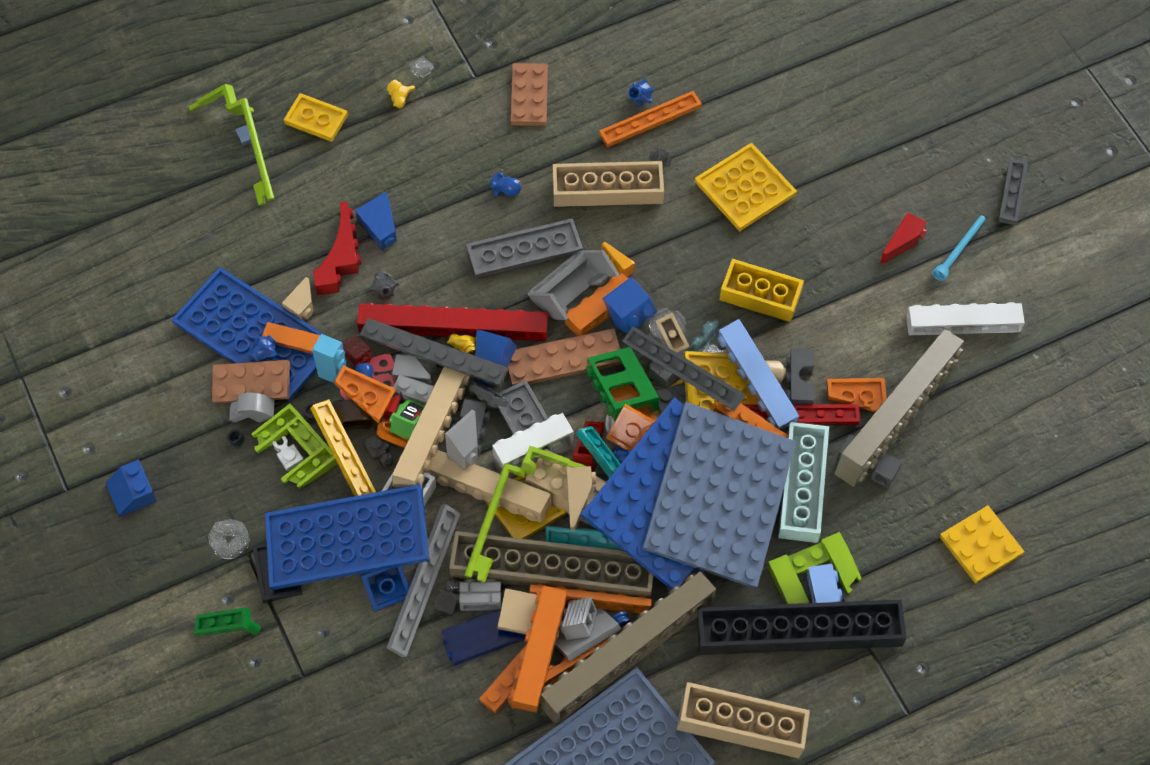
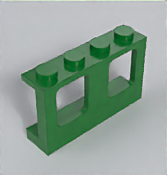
[585,347,659,422]

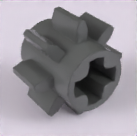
[648,148,672,169]

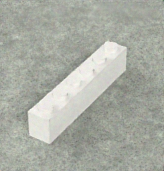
[906,302,1025,335]

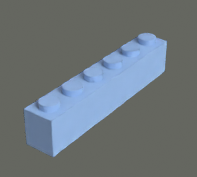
[717,319,799,430]

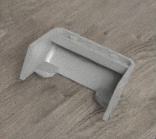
[528,250,620,320]

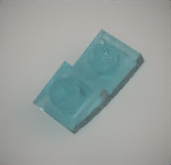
[689,319,719,352]

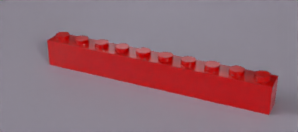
[357,303,548,341]

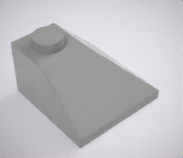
[445,410,478,470]

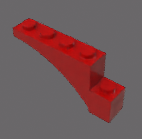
[313,201,361,296]

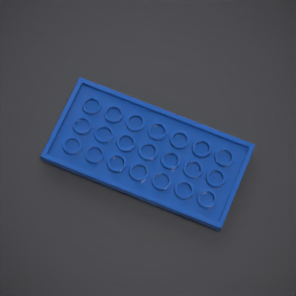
[171,267,324,401]
[265,484,429,590]

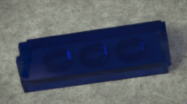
[441,609,526,666]

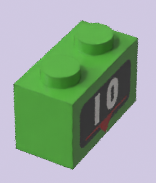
[389,398,425,440]

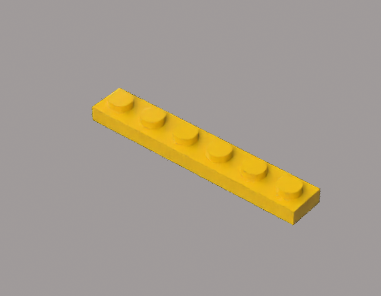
[310,400,376,496]

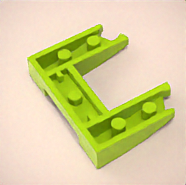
[252,404,338,489]
[767,532,862,604]

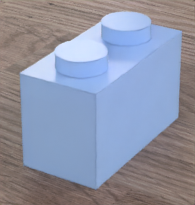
[806,564,843,603]

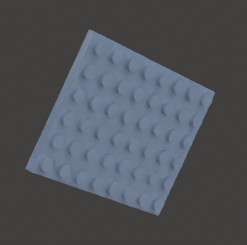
[642,402,796,589]
[505,667,715,765]

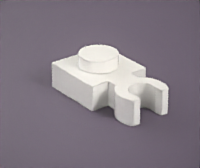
[273,436,304,472]

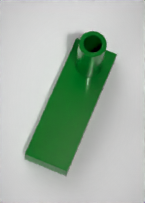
[194,607,261,637]

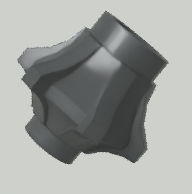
[369,271,399,299]

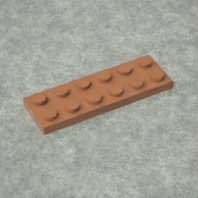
[507,329,622,386]

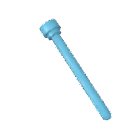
[932,216,985,281]

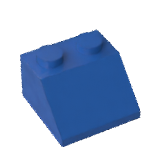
[602,277,657,333]
[106,459,157,517]
[359,566,409,611]

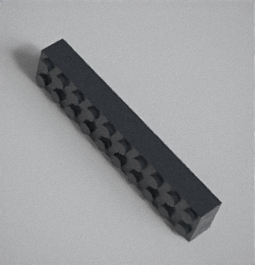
[696,599,906,655]

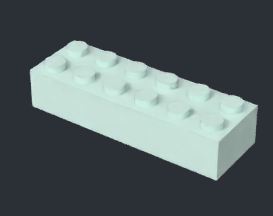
[778,422,829,543]

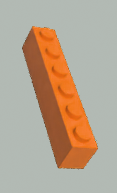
[510,586,567,713]

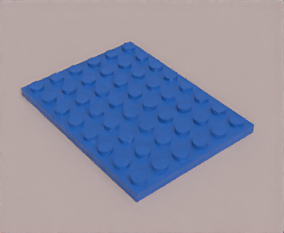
[580,397,694,590]

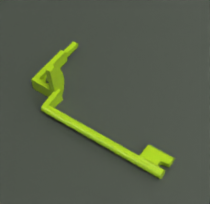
[189,84,274,206]
[464,446,586,582]

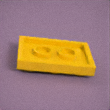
[284,93,348,142]

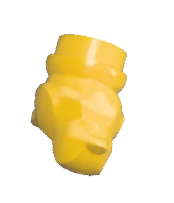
[386,80,416,108]
[447,334,476,356]

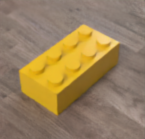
[719,259,804,322]

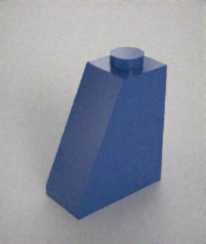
[355,192,397,250]
[476,330,517,386]

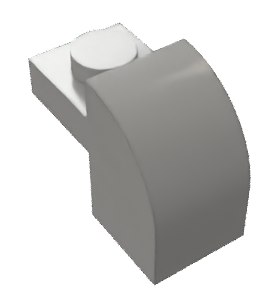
[229,393,275,423]

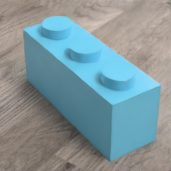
[312,334,347,383]

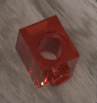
[343,334,373,367]

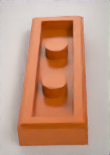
[262,322,320,354]

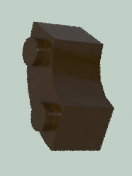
[332,399,382,431]

